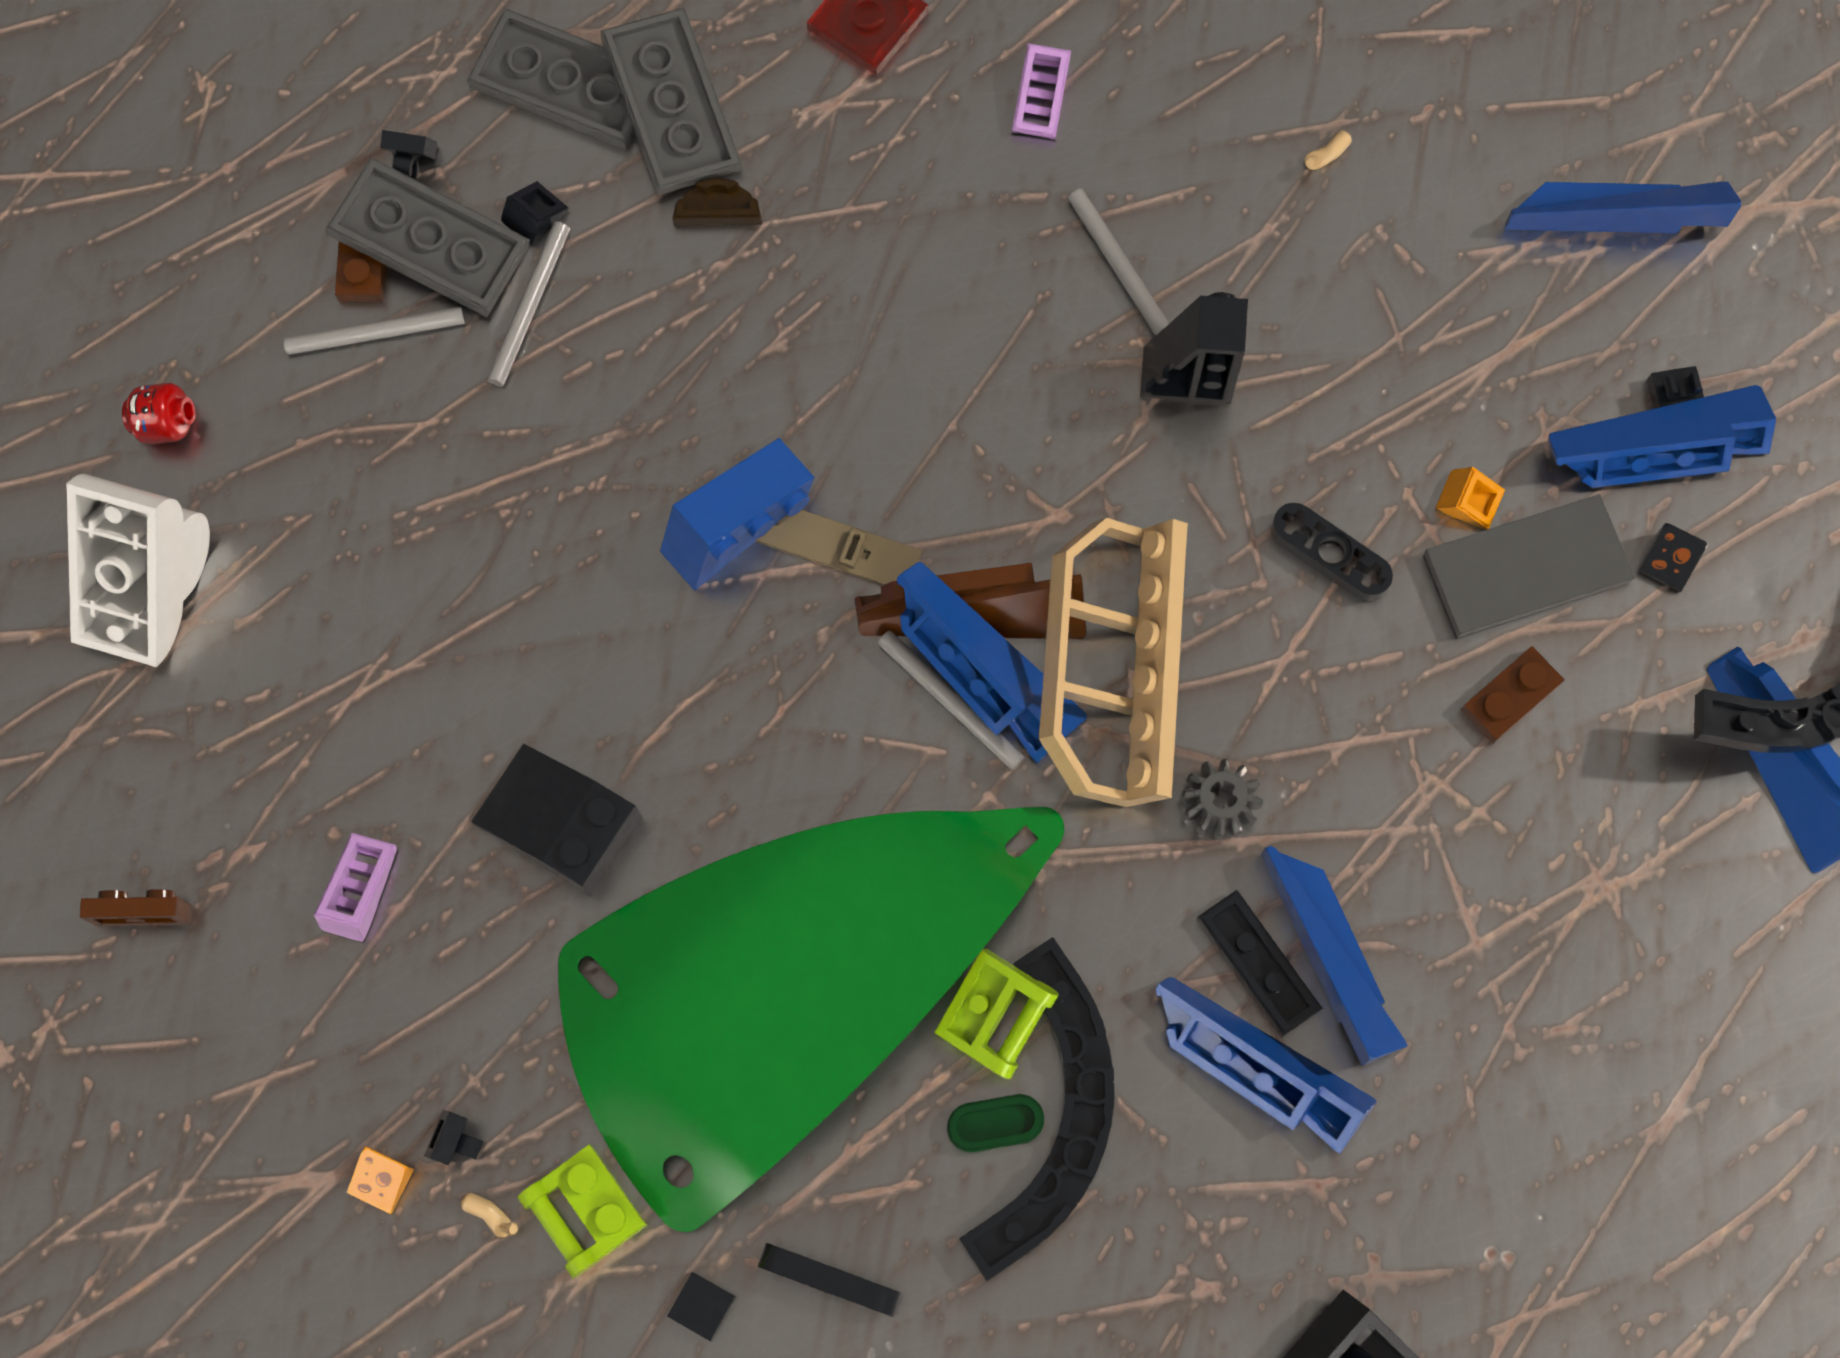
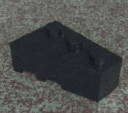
[1140,292,1248,404]

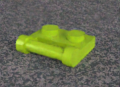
[934,949,1059,1079]
[517,1144,648,1279]

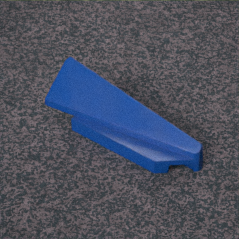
[1505,181,1741,233]
[1548,385,1776,488]
[897,562,1087,763]
[1707,647,1840,873]
[1261,846,1408,1066]
[1155,977,1377,1154]

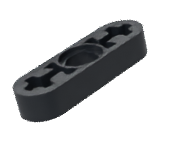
[1271,503,1393,602]
[757,1243,901,1317]

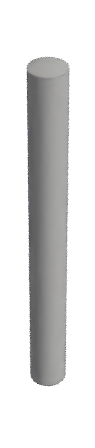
[1068,189,1169,336]
[487,221,570,387]
[283,306,466,355]
[877,630,1025,770]

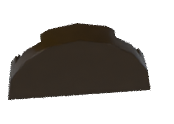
[672,177,762,225]

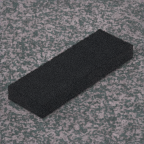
[1197,890,1323,1038]

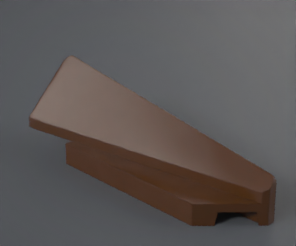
[855,563,1087,639]

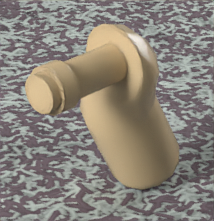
[1304,130,1352,170]
[461,1192,518,1237]

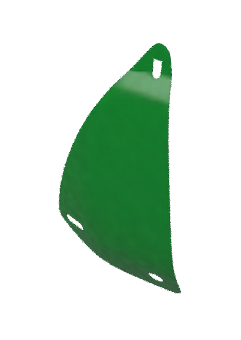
[558,807,1064,1232]

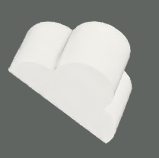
[66,474,210,667]

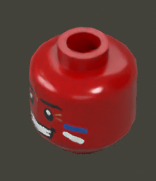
[122,383,196,445]

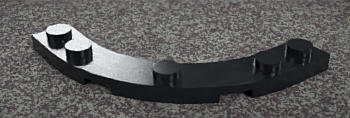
[1694,683,1840,753]
[959,937,1115,1281]

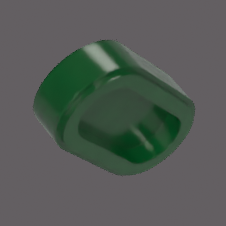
[947,1094,1044,1154]

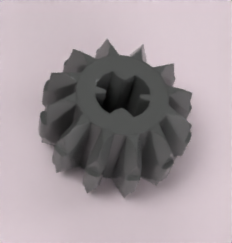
[1180,759,1263,841]

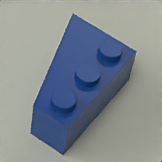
[660,438,815,591]

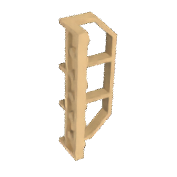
[1039,518,1188,807]

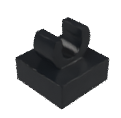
[380,130,437,179]
[1647,366,1704,409]
[424,1110,483,1165]

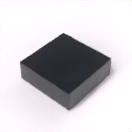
[667,1272,736,1342]

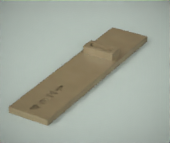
[756,510,922,585]

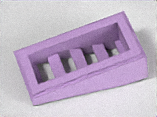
[1012,43,1071,139]
[314,833,397,942]

